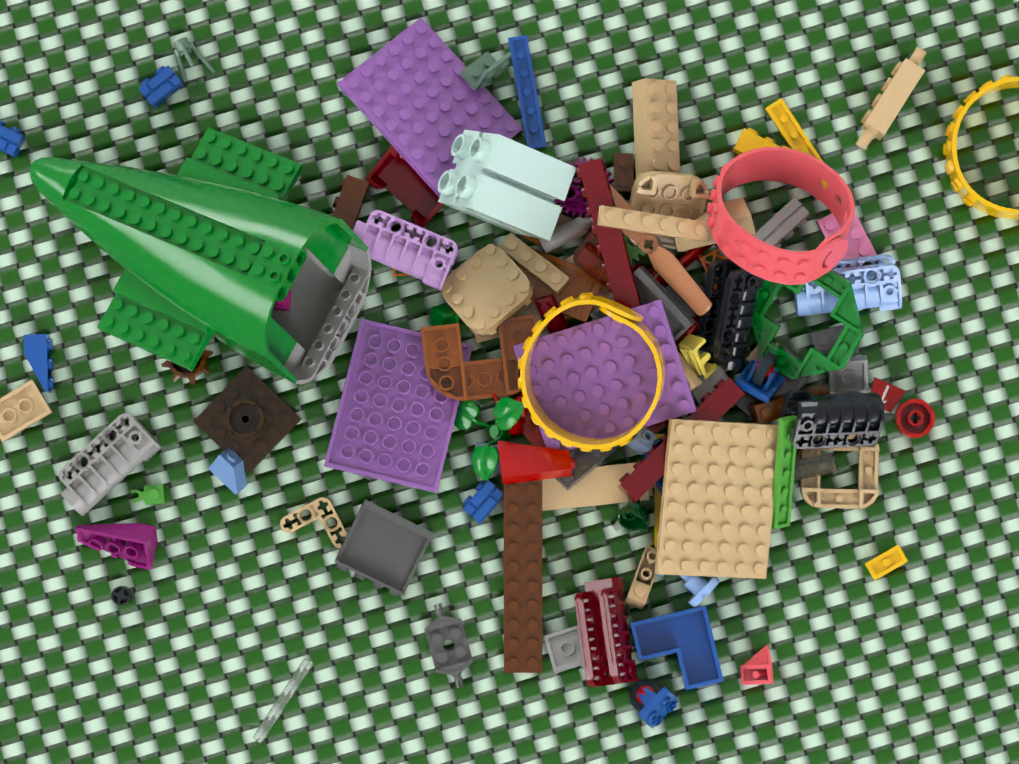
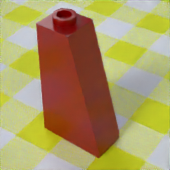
[498,441,575,485]

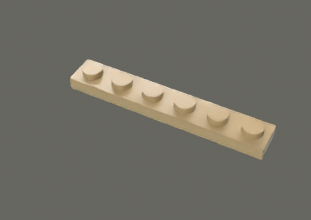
[597,205,709,242]

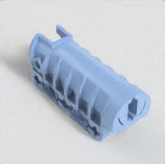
[793,254,902,317]

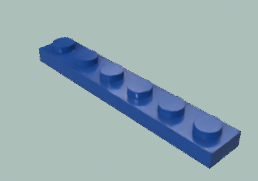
[508,35,547,150]

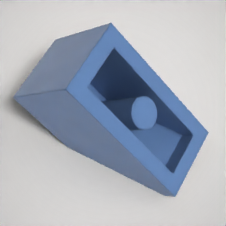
[208,447,247,495]

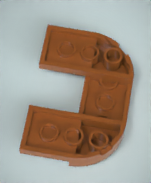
[421,314,537,401]

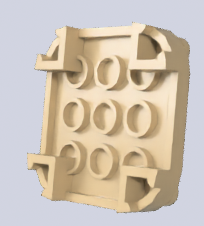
[629,171,709,252]
[441,244,533,335]

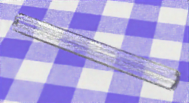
[253,658,313,743]

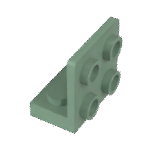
[460,51,512,91]

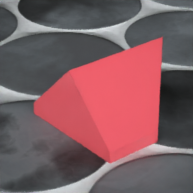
[740,644,774,685]

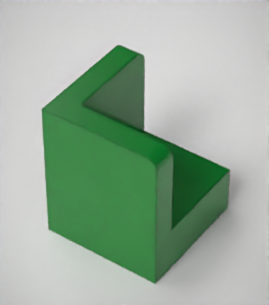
[429,304,459,326]

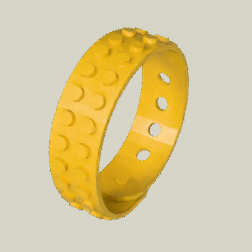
[943,75,1019,220]
[518,292,665,452]

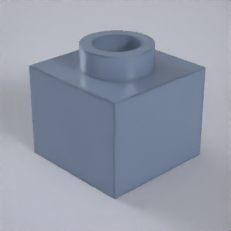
[627,426,656,455]

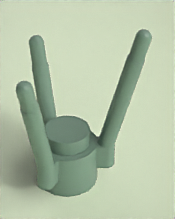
[173,37,215,83]

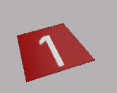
[871,377,905,412]

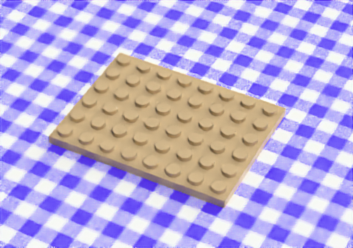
[655,418,778,579]

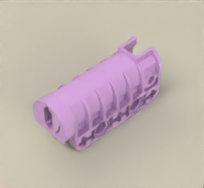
[353,210,458,291]

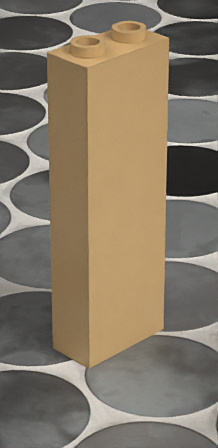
[542,462,653,511]

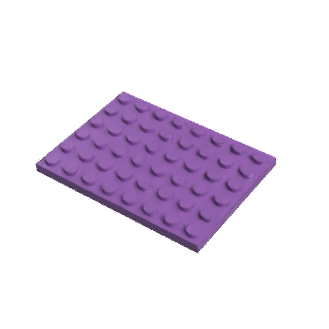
[337,17,523,198]
[513,299,697,451]
[324,318,473,494]

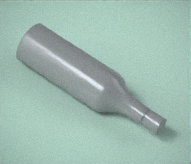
[538,217,594,253]

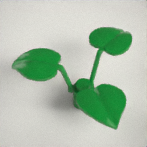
[454,398,525,481]

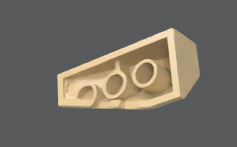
[674,197,756,252]

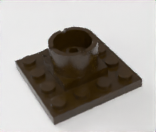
[193,366,302,474]

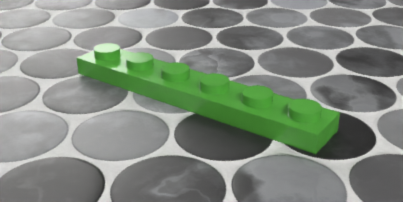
[771,415,797,529]

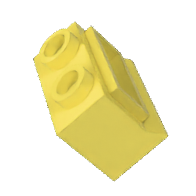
[679,334,718,380]

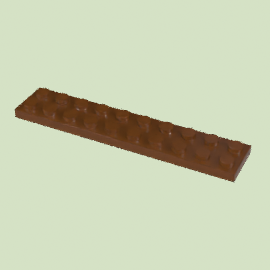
[503,480,542,673]

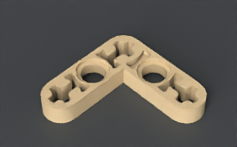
[280,497,348,548]

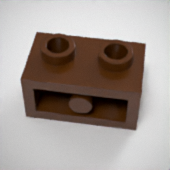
[613,153,636,194]

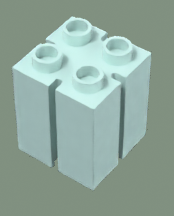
[438,130,576,241]

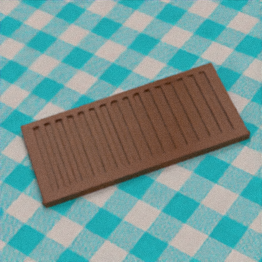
[512,248,606,323]

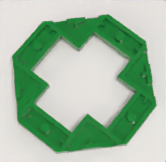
[752,269,864,379]

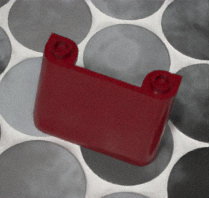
[365,145,445,228]

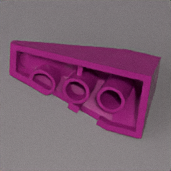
[76,523,158,570]

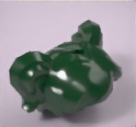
[617,498,649,532]

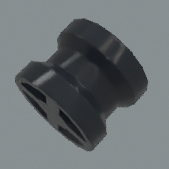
[111,586,132,605]

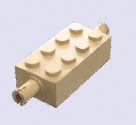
[855,47,927,150]

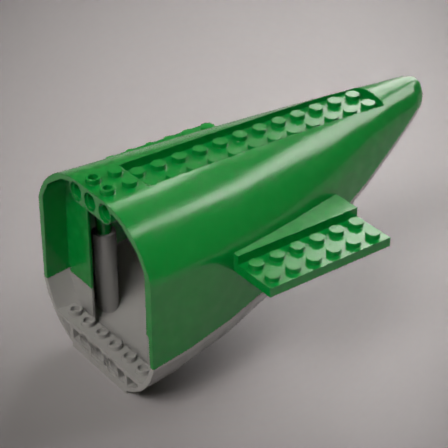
[29,127,372,384]

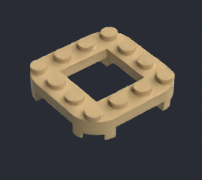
[800,433,880,509]

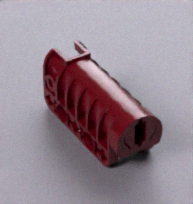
[574,577,640,687]

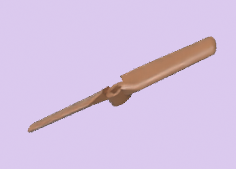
[610,184,712,316]

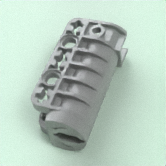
[59,413,162,516]

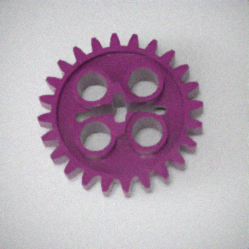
[555,157,614,218]

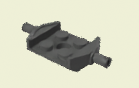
[424,603,473,688]

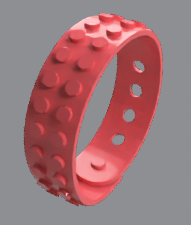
[706,147,855,285]

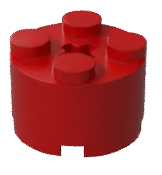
[893,399,935,438]

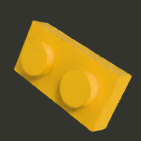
[864,545,908,580]

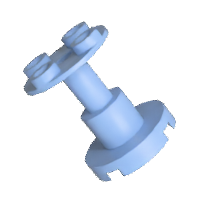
[659,574,720,608]

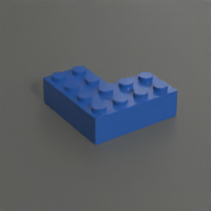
[629,605,724,690]

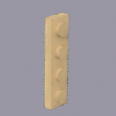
[499,233,570,294]

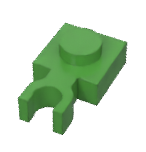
[131,484,165,505]

